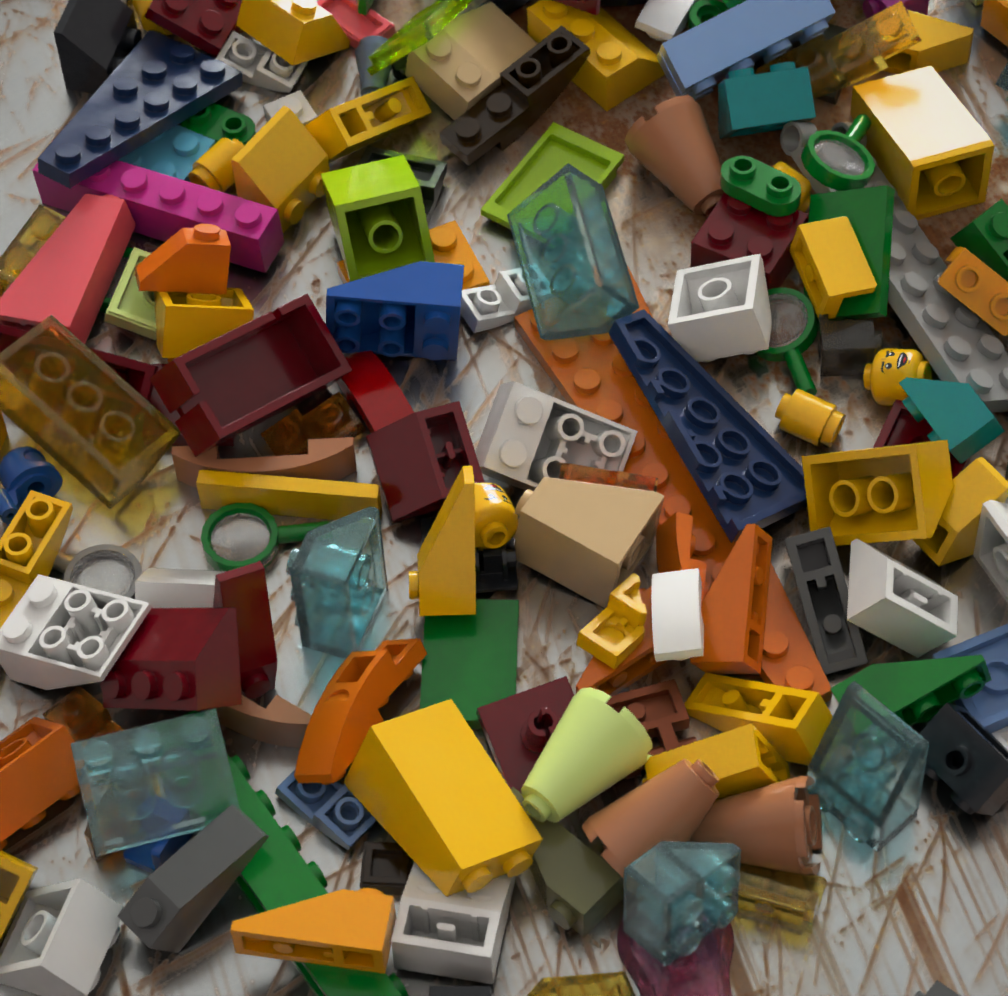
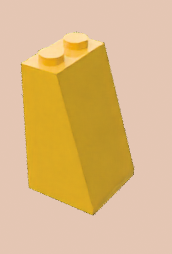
[850,66,994,220]
[343,699,543,897]

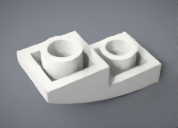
[635,0,700,41]
[216,31,308,93]
[461,265,556,333]
[651,568,704,662]

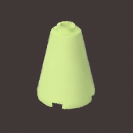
[521,687,653,823]

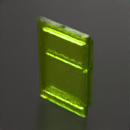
[366,0,473,76]

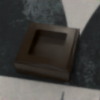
[360,841,413,895]

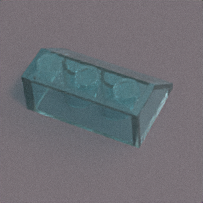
[286,507,388,659]
[70,708,240,856]

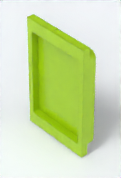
[480,122,625,249]

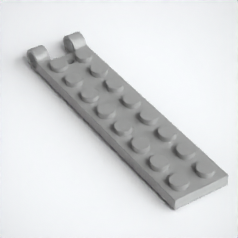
[780,121,1008,412]

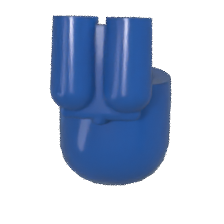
[0,446,63,526]

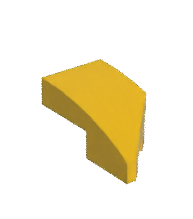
[576,572,647,669]

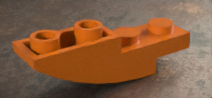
[294,638,427,785]

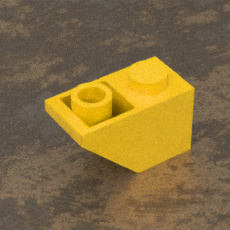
[876,6,974,75]
[913,457,1008,566]

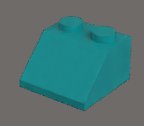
[718,61,816,139]

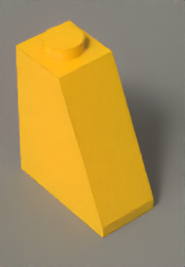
[642,723,791,800]

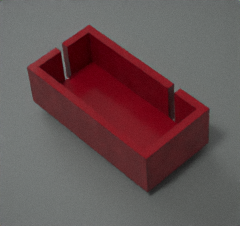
[149,294,352,457]

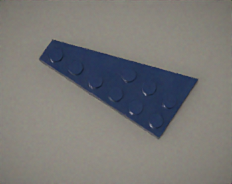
[38,30,242,189]
[609,309,807,543]

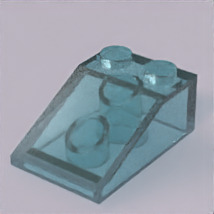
[807,681,929,852]

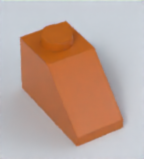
[135,224,231,294]

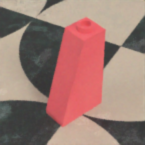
[0,193,136,346]

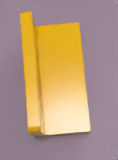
[789,216,877,321]

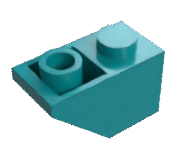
[899,377,1005,464]

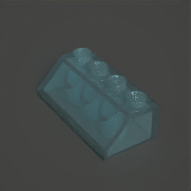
[507,163,639,341]

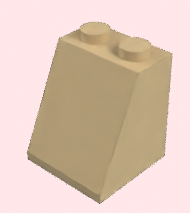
[512,477,664,608]

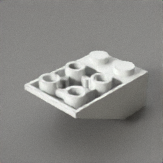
[475,381,638,491]
[0,574,152,690]
[391,862,516,984]

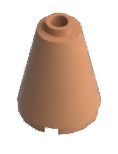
[624,95,725,216]
[582,758,719,896]
[687,775,823,876]

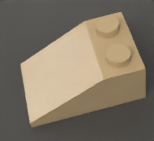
[405,1,538,121]

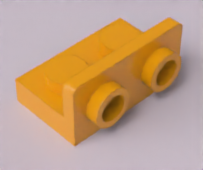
[937,247,1008,336]

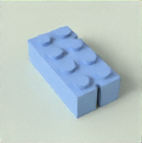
[656,0,836,101]

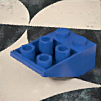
[326,261,464,361]

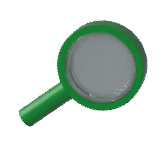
[754,287,818,395]

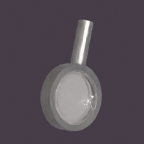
[52,544,142,599]

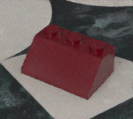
[100,607,242,711]

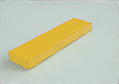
[196,470,382,524]

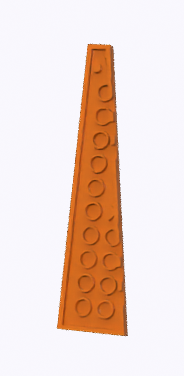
[514,265,832,703]

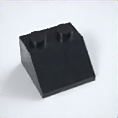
[54,0,142,94]

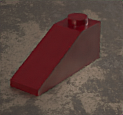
[213,561,278,699]

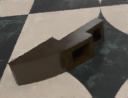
[439,25,590,166]

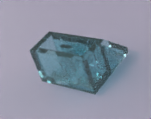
[623,841,741,967]

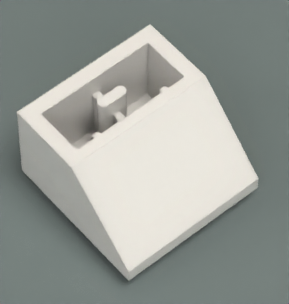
[847,538,958,658]

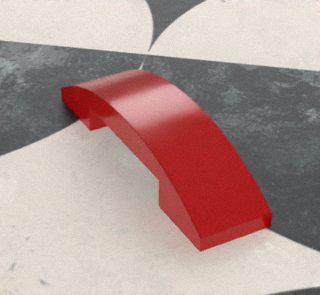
[337,350,414,433]

